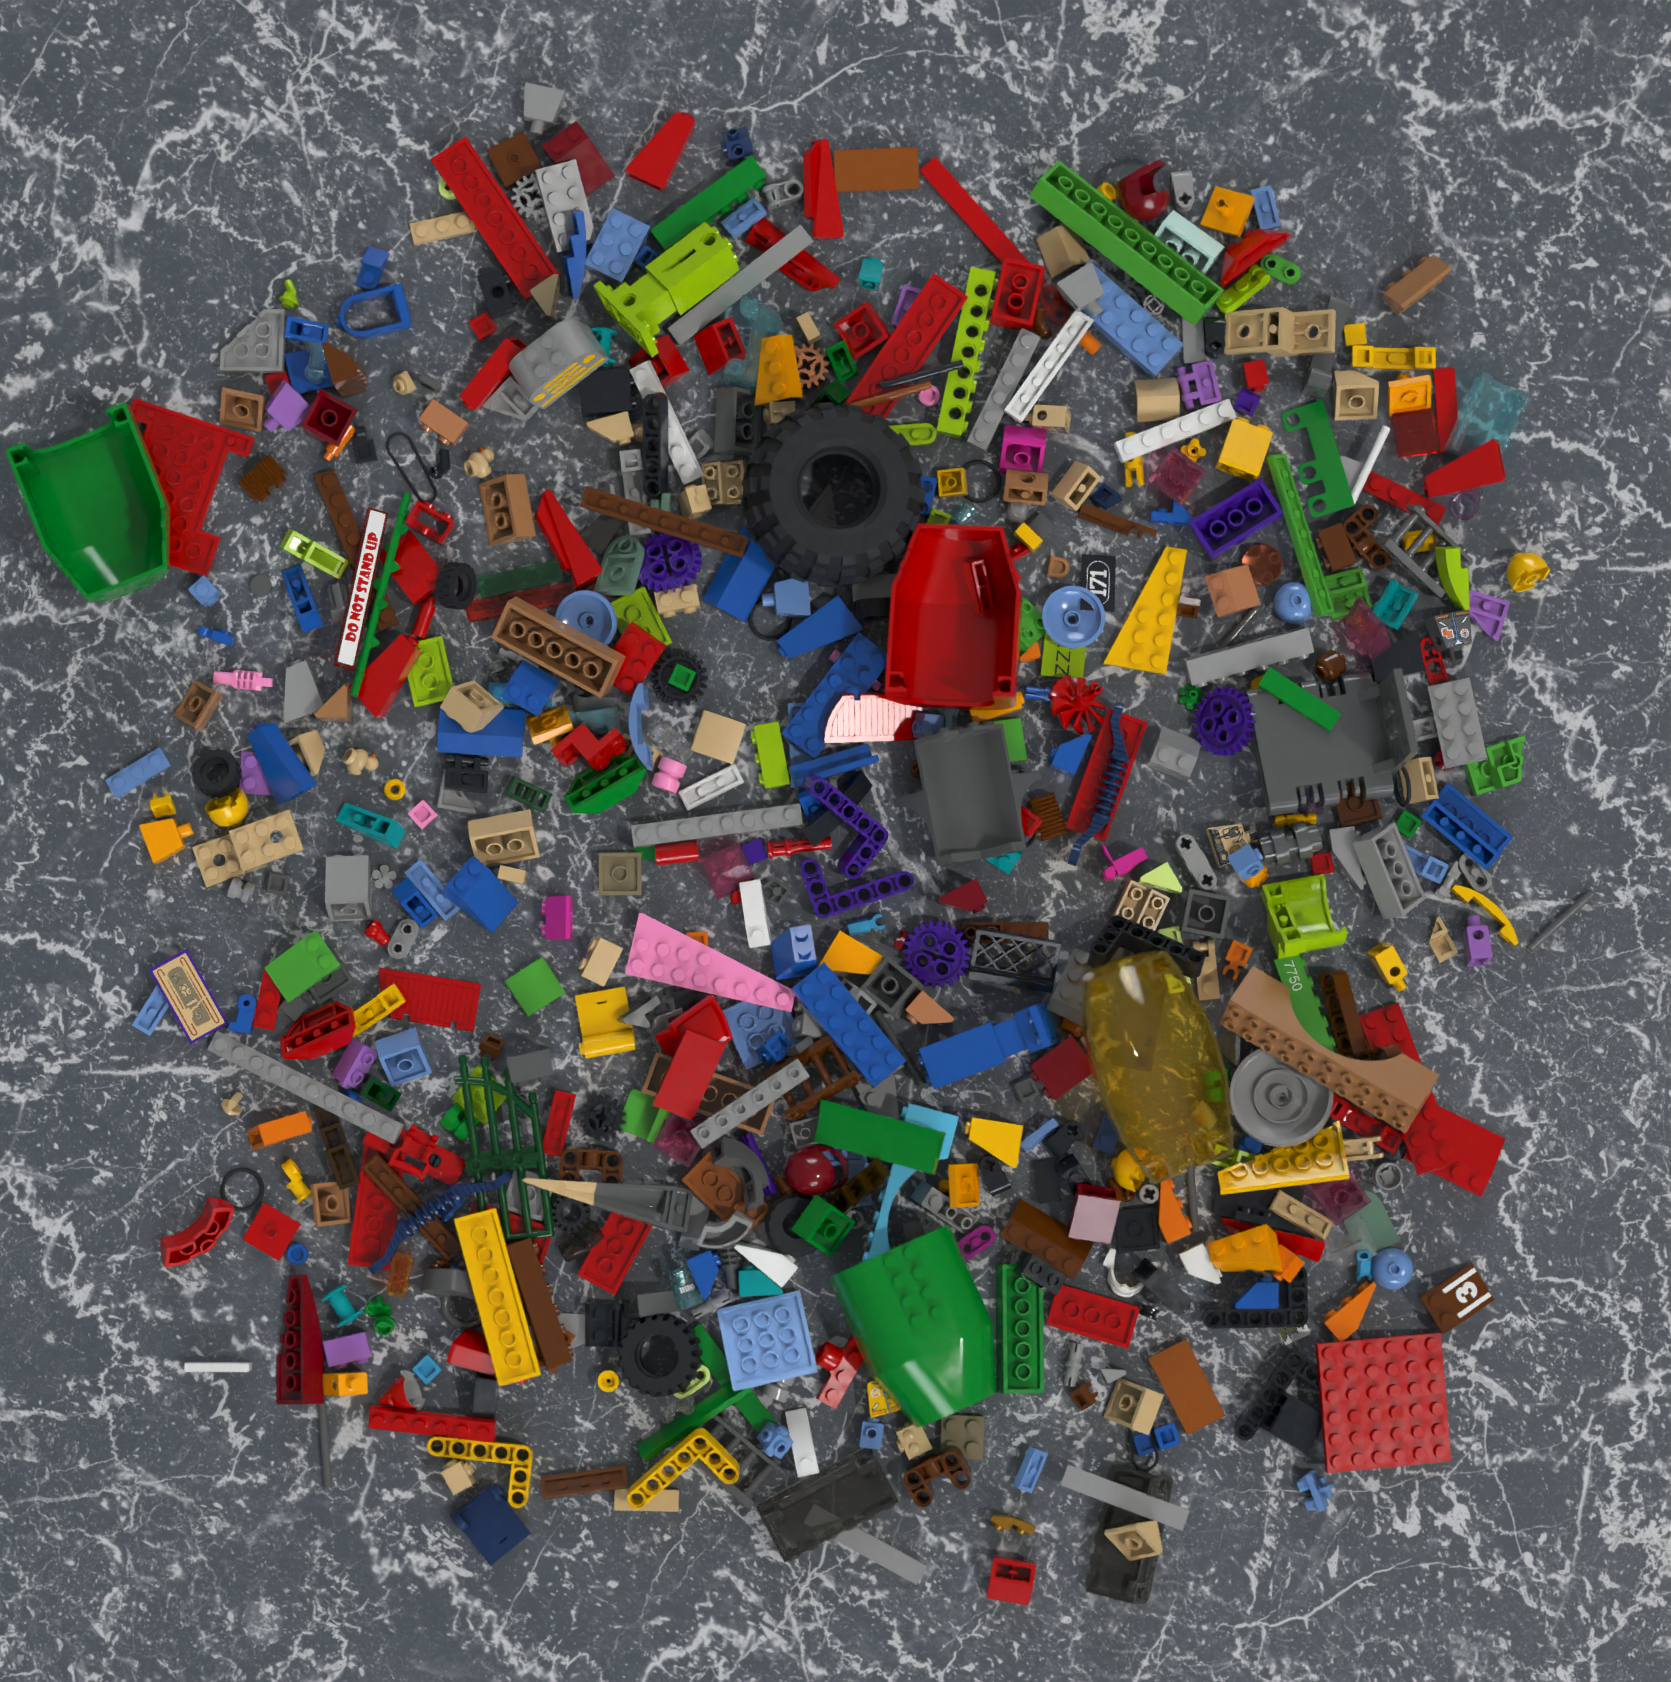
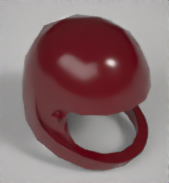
[1116,160,1170,220]
[785,1144,849,1196]

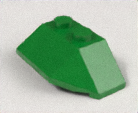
[563,754,647,814]

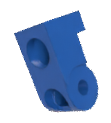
[921,475,938,517]
[228,994,258,1035]

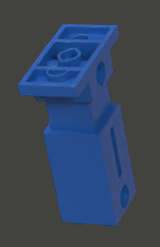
[918,1002,1060,1089]

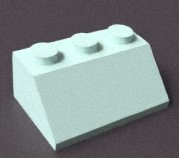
[1155,210,1224,275]

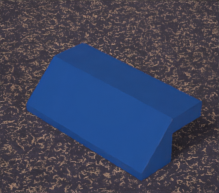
[702,526,775,622]
[437,704,526,758]
[1421,782,1513,871]

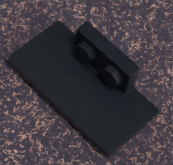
[1212,1180,1304,1232]

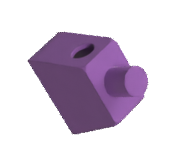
[263,380,311,432]
[1463,915,1493,967]

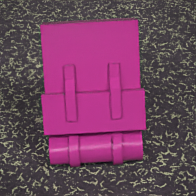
[1100,844,1148,881]

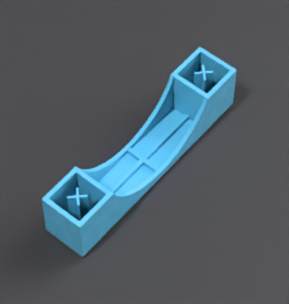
[861,1103,959,1263]

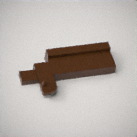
[1077,503,1157,539]

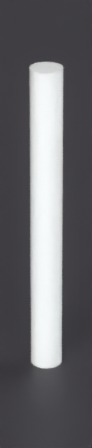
[1351,425,1390,504]

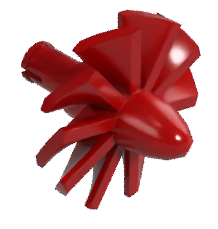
[1048,675,1106,735]

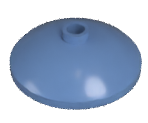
[1042,586,1105,649]
[555,590,617,646]

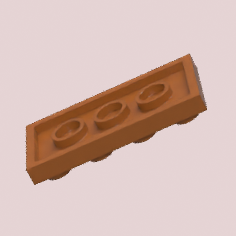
[681,1149,770,1239]

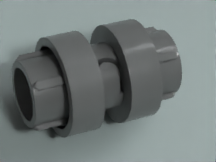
[1258,821,1322,867]

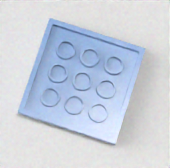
[717,1290,818,1391]

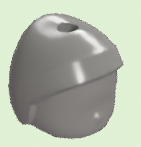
[1006,502,1028,523]

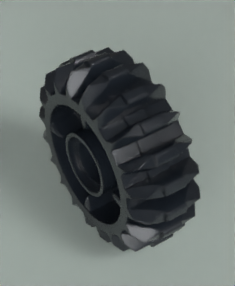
[651,650,708,707]

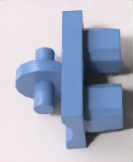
[1296,1470,1335,1512]

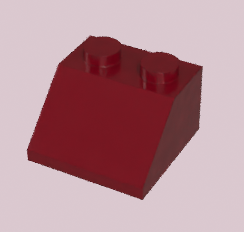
[937,879,988,914]

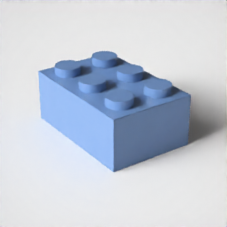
[585,208,651,286]

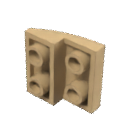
[701,460,746,506]
[690,710,746,764]
[1111,879,1170,931]

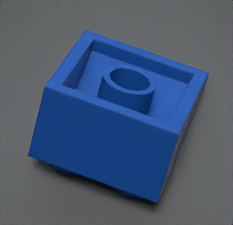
[501,660,560,718]
[1047,734,1091,778]
[771,924,817,980]
[686,1249,721,1300]
[1231,1277,1279,1309]

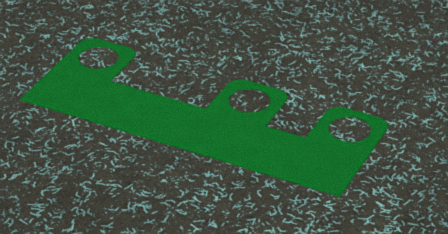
[1281,400,1355,518]

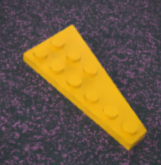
[1103,546,1187,675]
[1218,1120,1349,1195]

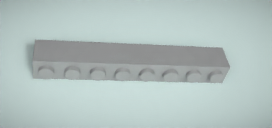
[631,803,803,848]

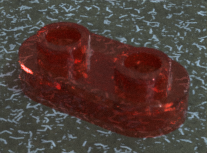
[1038,285,1070,326]

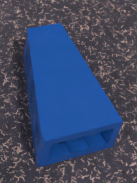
[776,595,863,660]
[247,722,317,804]

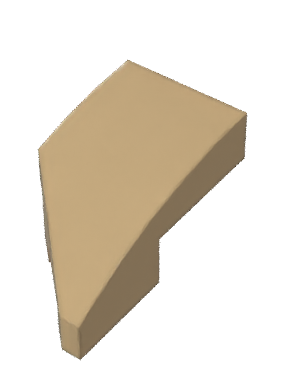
[1429,916,1458,963]

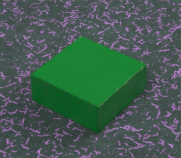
[668,664,696,692]
[1396,810,1422,839]

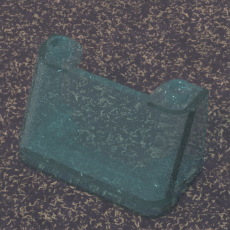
[723,295,782,391]

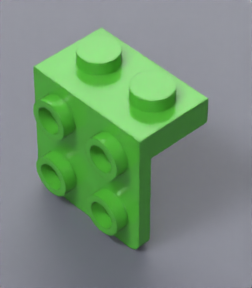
[1019,597,1046,658]
[620,1089,672,1144]

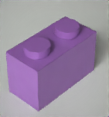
[323,1331,373,1370]

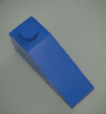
[281,564,324,633]

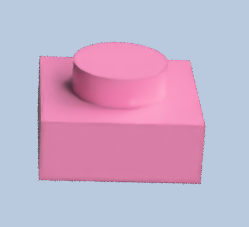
[408,800,438,830]

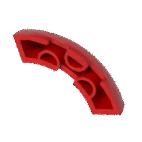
[160,1197,234,1267]

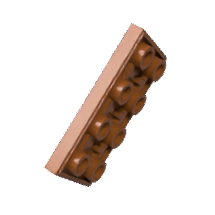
[834,147,919,193]
[1148,1338,1226,1435]

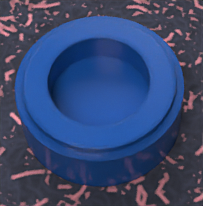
[287,1243,309,1265]

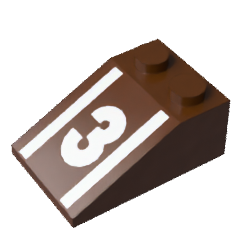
[1417,1263,1494,1334]

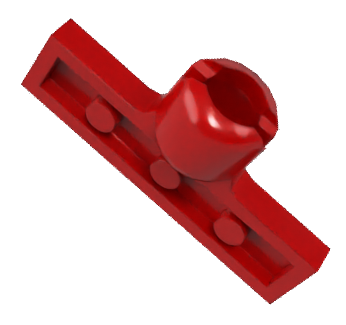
[815,1334,863,1409]

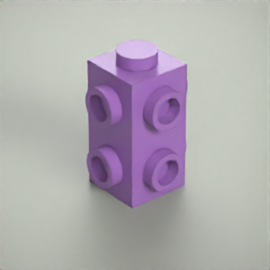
[331,1038,378,1090]

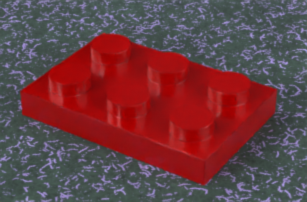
[613,621,667,697]

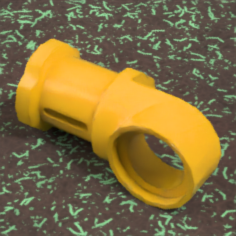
[281,1158,312,1204]

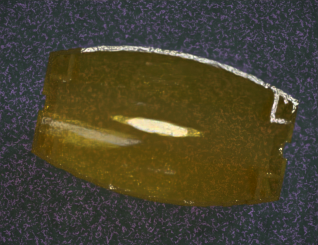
[1082,950,1233,1185]

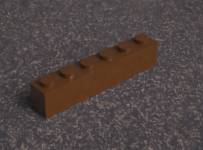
[506,1238,574,1371]

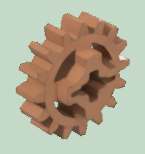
[794,343,829,390]

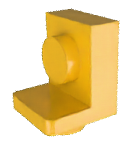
[1402,530,1437,553]

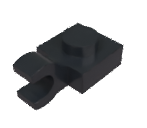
[352,426,378,465]

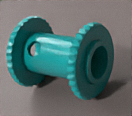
[590,327,618,366]
[321,1284,363,1328]

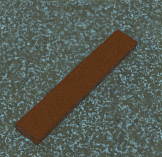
[361,1152,461,1261]

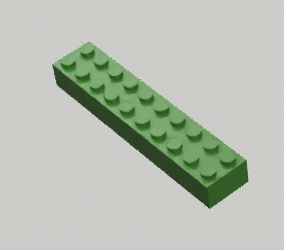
[1029,161,1224,326]

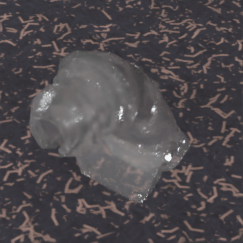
[662,1395,695,1424]

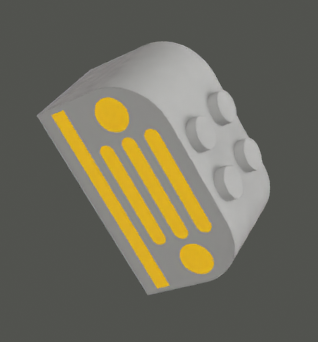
[509,319,609,409]

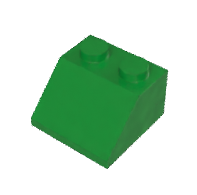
[791,1195,855,1257]

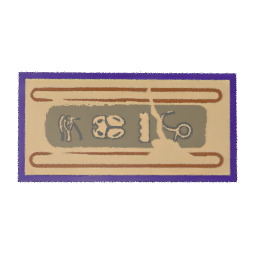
[149,949,228,1044]

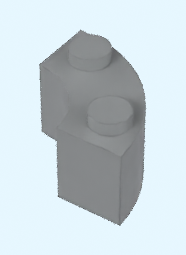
[697,1210,755,1249]

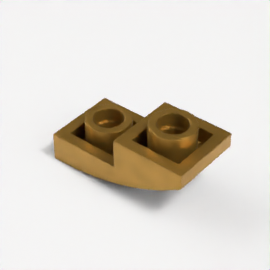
[990,1514,1036,1536]

